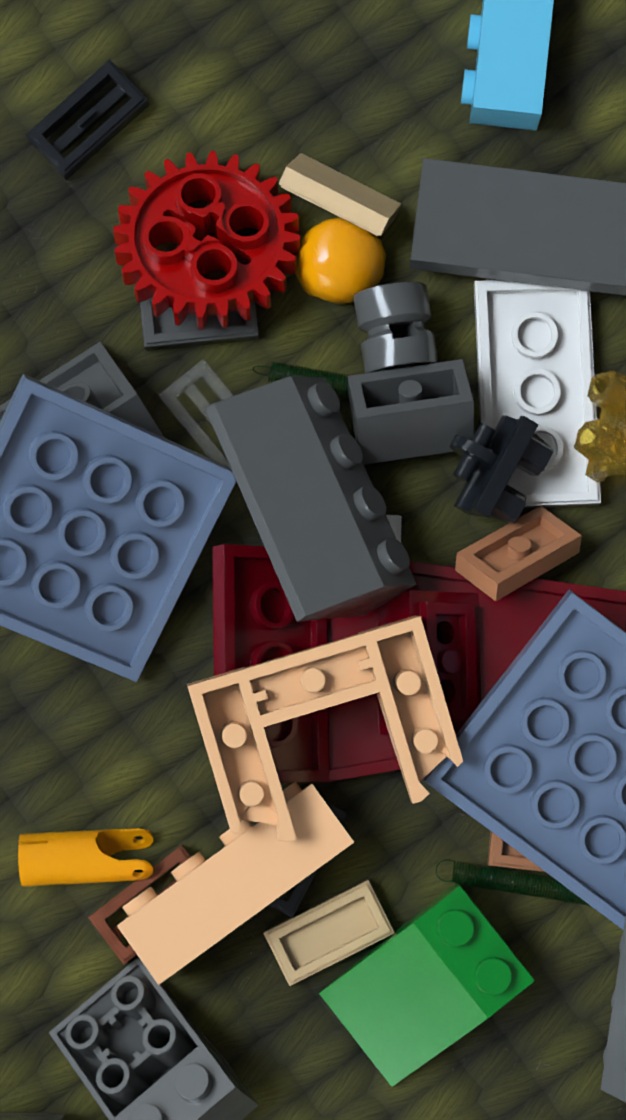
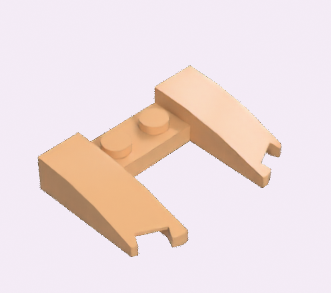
[187,616,463,842]

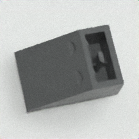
[49,957,259,1120]

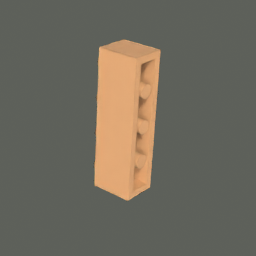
[117,781,354,985]

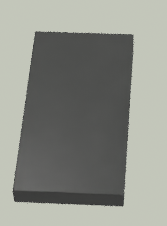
[409,158,626,296]

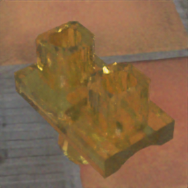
[574,370,626,482]

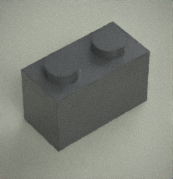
[347,359,474,465]

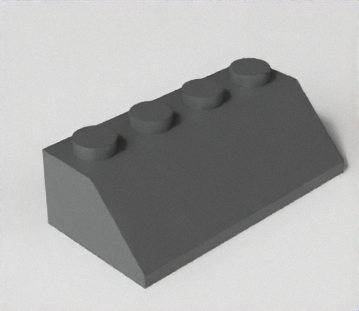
[206,376,417,622]

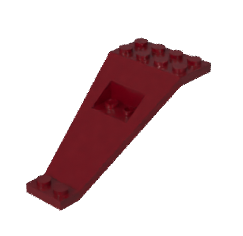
[213,544,626,783]

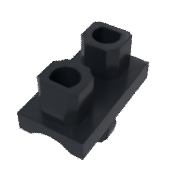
[449,415,554,523]

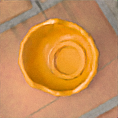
[295,217,386,305]

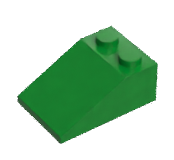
[319,883,535,1087]

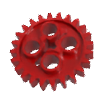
[113,151,300,330]

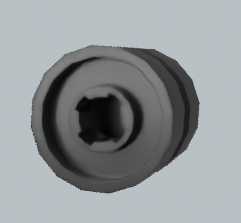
[353,282,439,373]

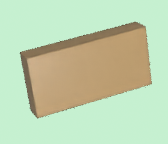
[279,153,401,236]
[264,880,394,986]

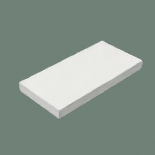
[474,280,601,509]

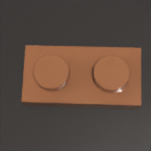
[455,506,582,601]

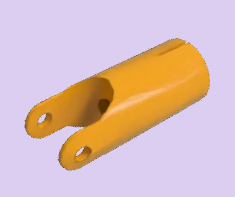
[18,828,154,887]

